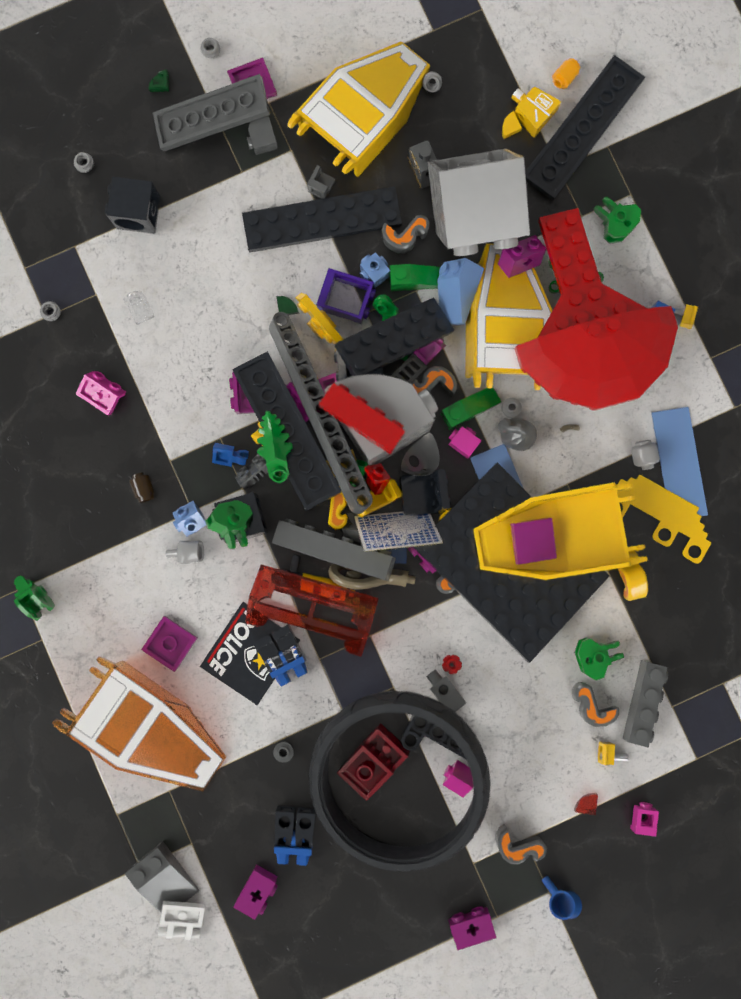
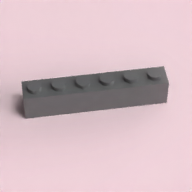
[272,519,396,581]

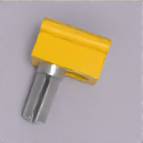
[668,304,698,329]
[598,741,629,765]

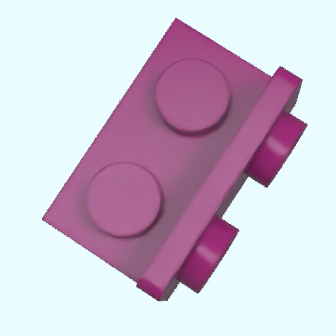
[76,371,126,415]

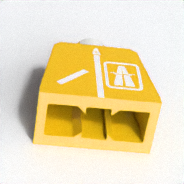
[511,87,561,138]

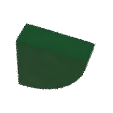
[149,70,169,92]
[276,296,299,315]

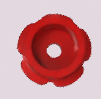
[442,654,462,675]

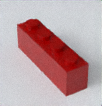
[319,382,405,455]

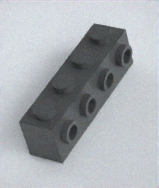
[622,660,668,748]

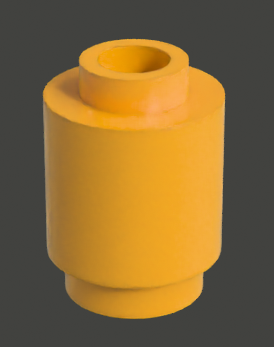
[552,58,580,89]

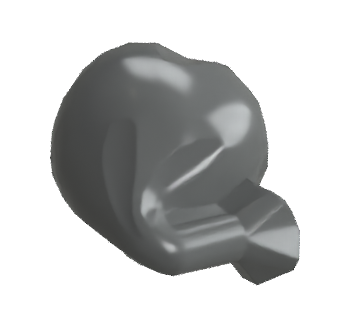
[498,417,537,451]

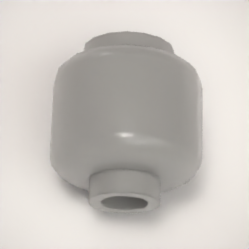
[631,440,660,470]

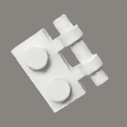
[157,901,205,940]

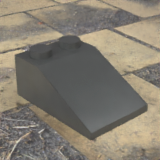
[125,841,199,912]

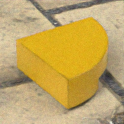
[502,111,522,139]

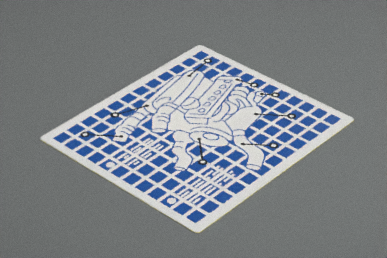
[354,512,443,551]

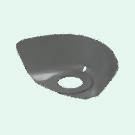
[401,432,440,476]

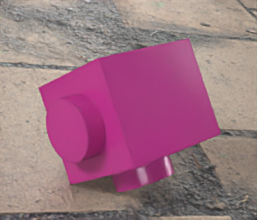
[449,427,481,459]
[443,760,473,798]

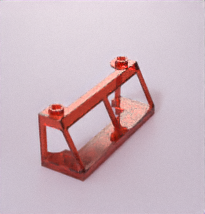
[245,564,379,657]

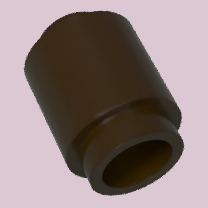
[129,472,155,503]

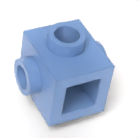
[360,252,390,288]
[173,501,207,537]

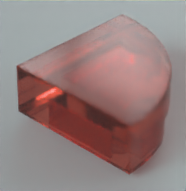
[574,793,598,815]

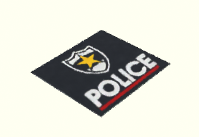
[199,602,300,705]

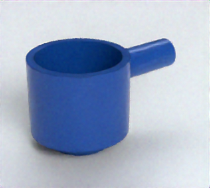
[542,876,582,920]

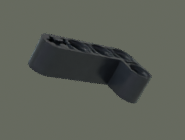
[401,715,466,759]

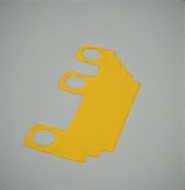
[617,475,711,564]

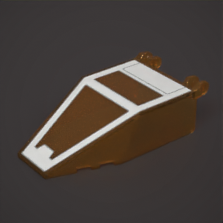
[53,656,227,791]

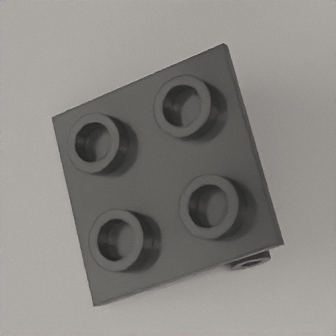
[235,455,268,490]

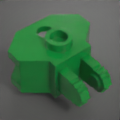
[594,197,641,244]
[206,500,252,550]
[14,576,55,621]
[574,638,624,680]

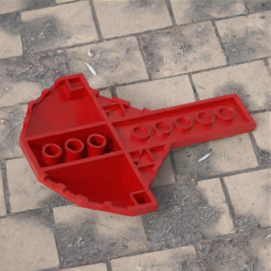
[514,208,678,411]

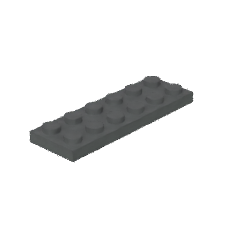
[153,74,270,152]

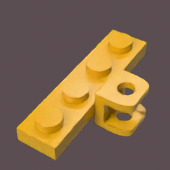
[295,292,343,351]

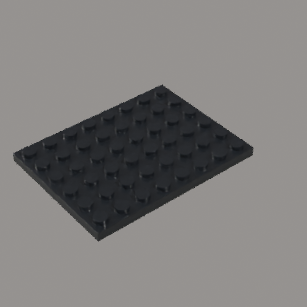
[413,462,610,663]

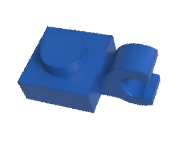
[212,443,249,467]

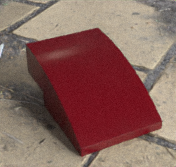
[337,723,410,801]

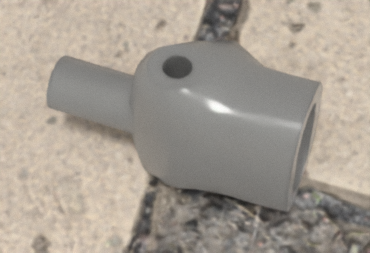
[166,541,204,564]

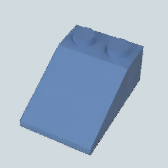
[437,258,484,326]

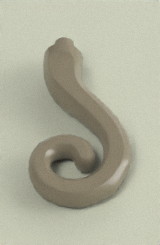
[328,563,416,589]

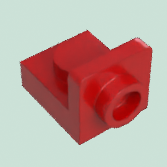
[364,463,391,495]

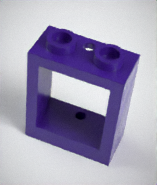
[316,268,376,324]

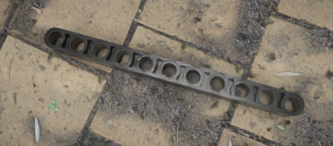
[269,312,373,514]

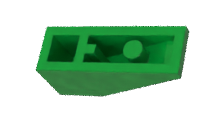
[390,264,440,291]
[440,386,502,430]

